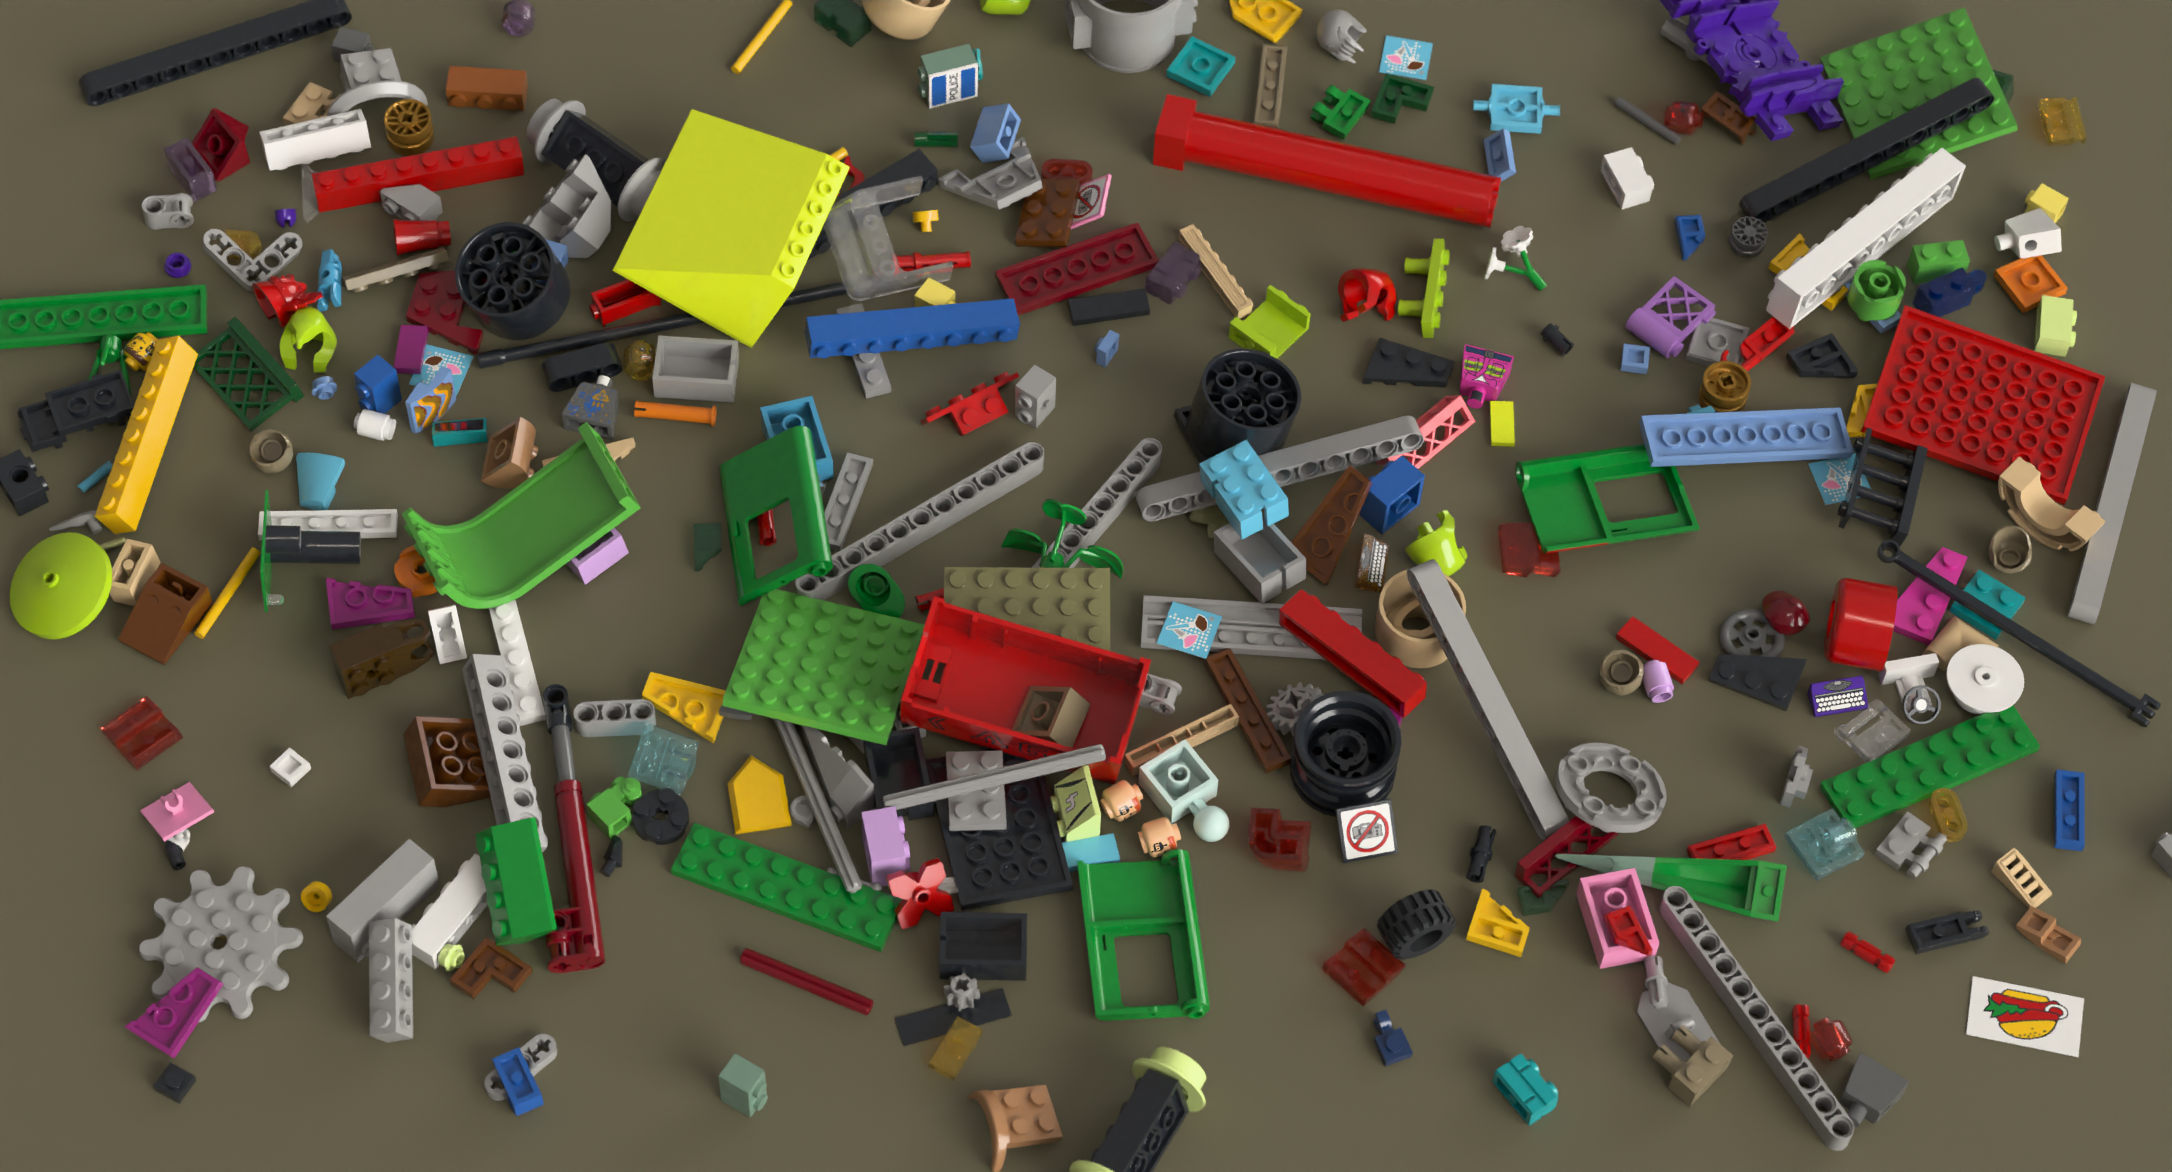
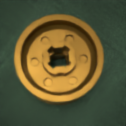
[384,99,434,156]
[1698,361,1751,413]

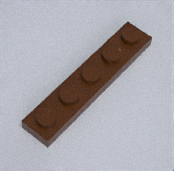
[1205,648,1291,774]

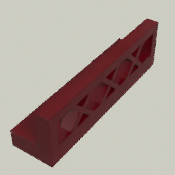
[1514,816,1618,898]

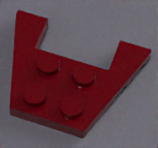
[406,270,503,355]

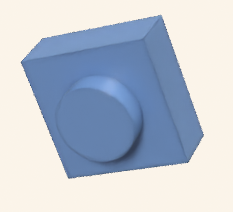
[1095,330,1119,368]
[1620,344,1650,374]

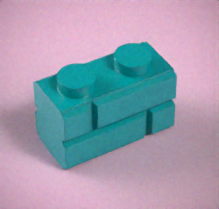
[1492,1053,1559,1125]

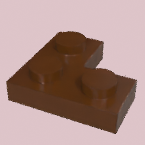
[450,937,533,1000]

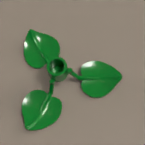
[1001,498,1123,579]

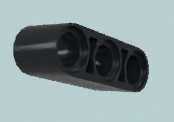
[541,342,623,392]

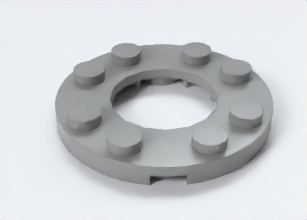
[1555,743,1666,833]

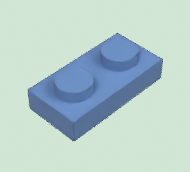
[1484,128,1516,181]

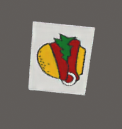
[1966,976,2084,1057]

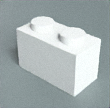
[1600,147,1654,209]

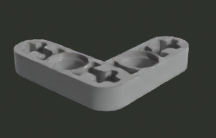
[202,229,303,292]

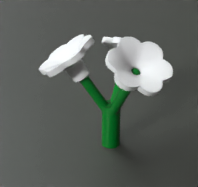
[1484,226,1547,291]

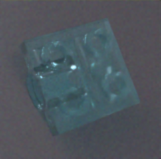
[628,723,700,795]
[1785,808,1865,881]

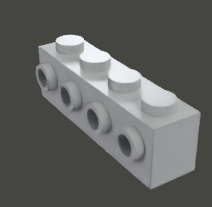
[369,918,413,1043]

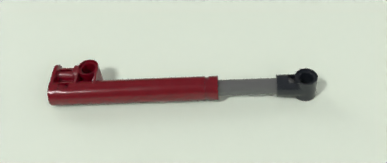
[543,684,605,973]

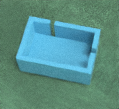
[1199,440,1289,540]

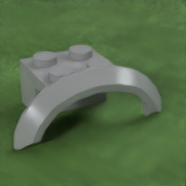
[327,48,428,116]

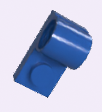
[492,1047,544,1116]

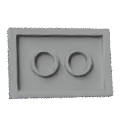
[946,751,1006,831]

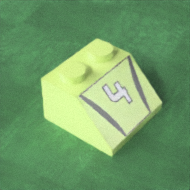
[1050,765,1101,842]

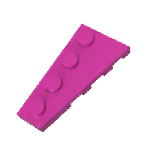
[1893,547,1968,645]

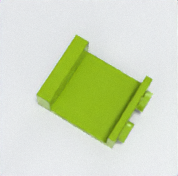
[1228,285,1311,358]

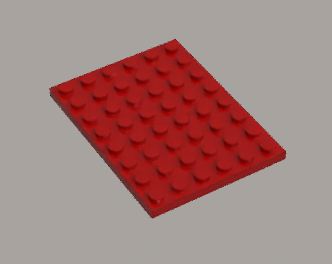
[1861,305,2106,505]

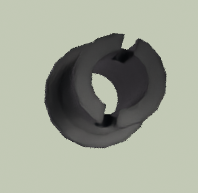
[1541,323,1574,356]

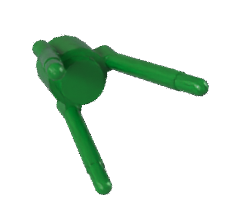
[88,335,131,396]

